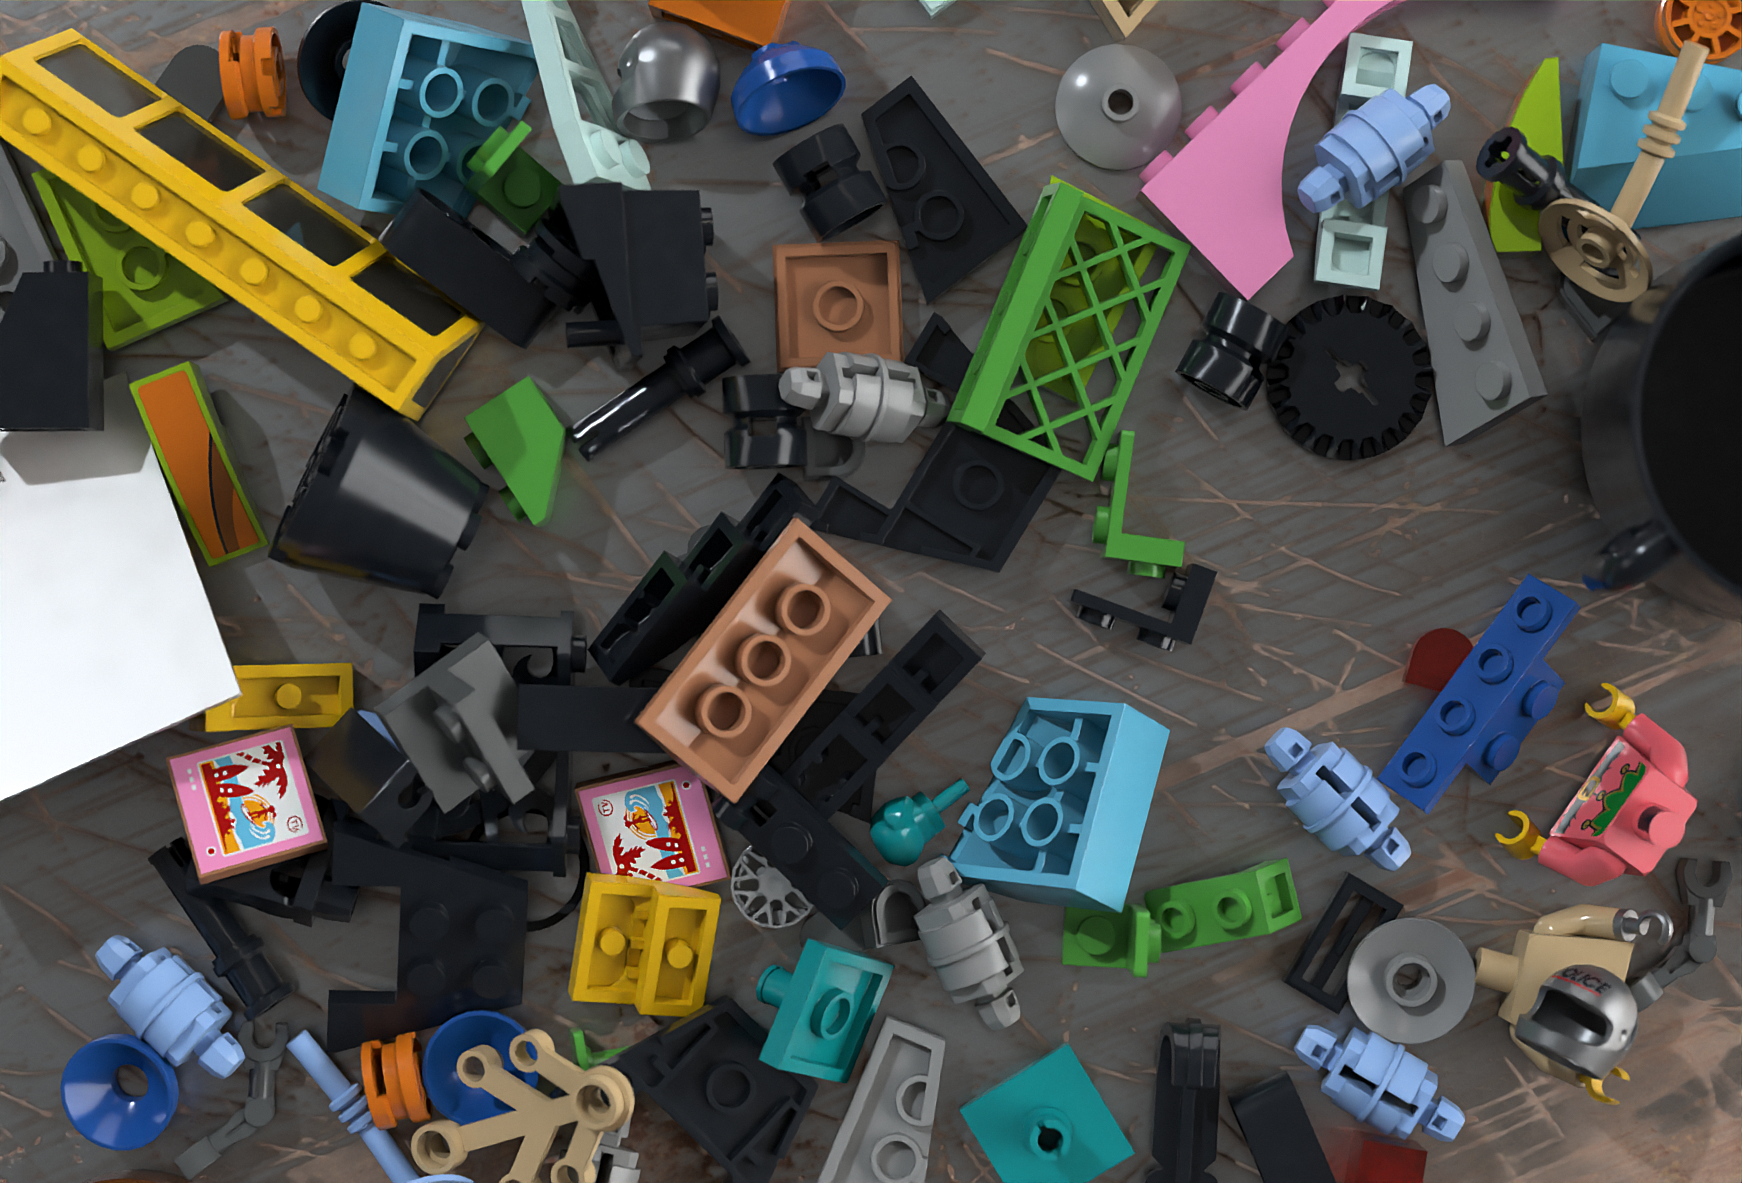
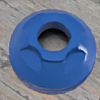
[731,41,846,136]
[422,1010,539,1125]
[60,1034,179,1151]

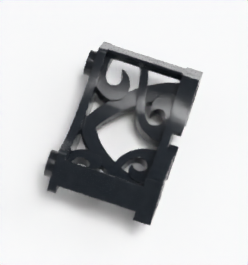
[408,603,587,877]

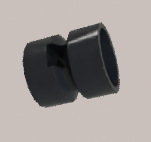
[772,123,888,243]
[1175,292,1291,411]
[722,374,808,470]

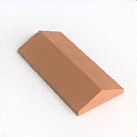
[634,518,892,804]

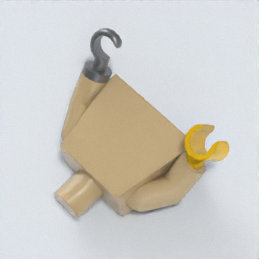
[1473,903,1673,1106]

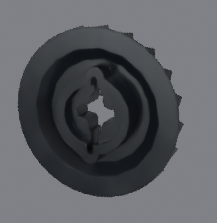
[1266,295,1433,461]

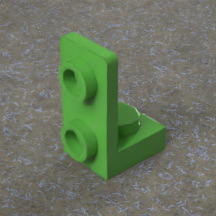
[463,121,564,237]
[1144,857,1302,953]
[1061,902,1161,978]

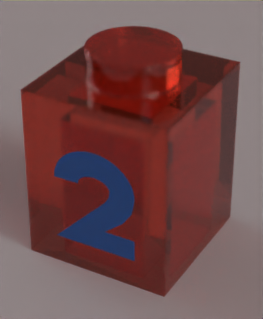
[1344,1130,1428,1183]

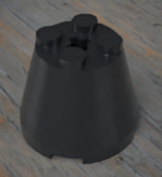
[268,381,490,599]

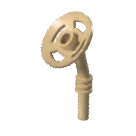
[1538,40,1710,302]

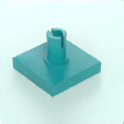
[756,938,895,1084]
[959,1041,1135,1183]

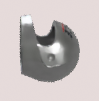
[612,22,720,143]
[1514,964,1639,1081]

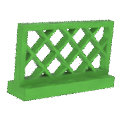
[946,182,1191,482]

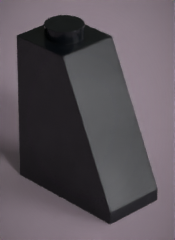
[0,260,104,432]

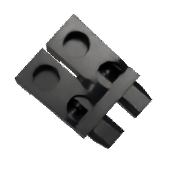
[185,793,379,928]

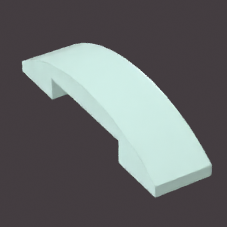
[1314,32,1413,292]

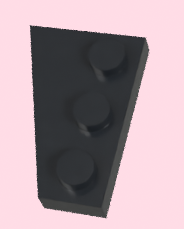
[861,75,1028,306]

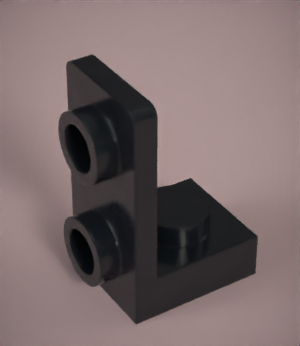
[1067,563,1217,652]

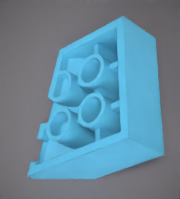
[317,2,539,218]
[1560,43,1742,239]
[938,697,1170,913]

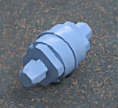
[1297,84,1451,214]
[1264,727,1411,871]
[95,935,245,1079]
[1294,1025,1465,1142]

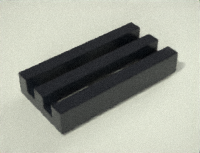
[1282,871,1404,1015]

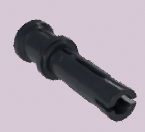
[1476,127,1641,255]
[566,315,751,462]
[148,837,296,1022]

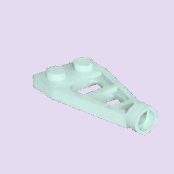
[521,0,651,190]

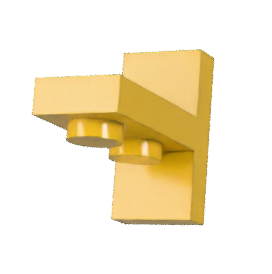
[189,663,354,732]

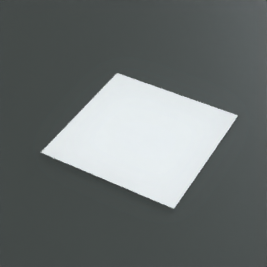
[0,371,243,803]

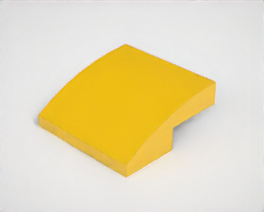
[568,872,721,1017]

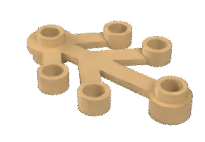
[411,1029,635,1183]

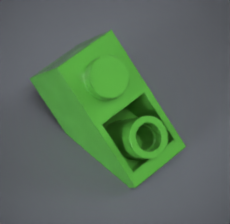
[464,376,569,528]

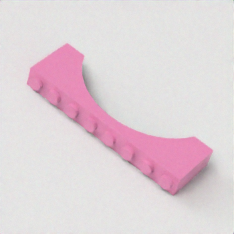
[1135,0,1558,302]

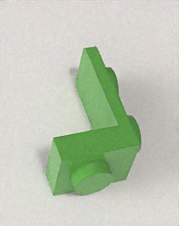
[1092,430,1185,579]

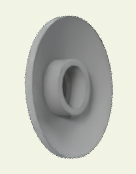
[1055,44,1182,171]
[1347,918,1476,1044]

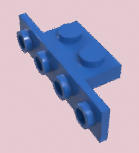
[1377,573,1581,814]

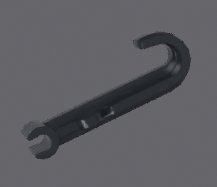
[1144,1018,1221,1183]

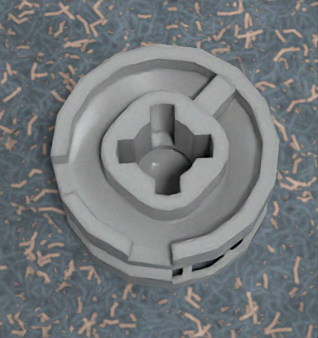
[730,845,814,929]

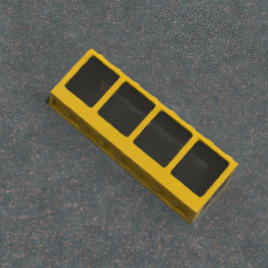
[0,28,486,422]

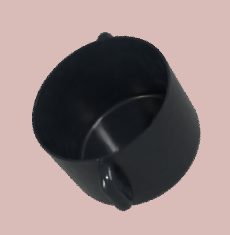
[1581,233,1742,623]

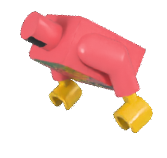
[1495,683,1698,886]

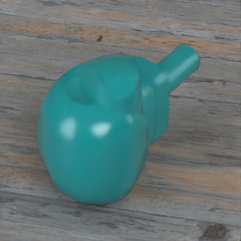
[869,778,970,867]

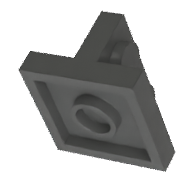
[374,632,534,814]

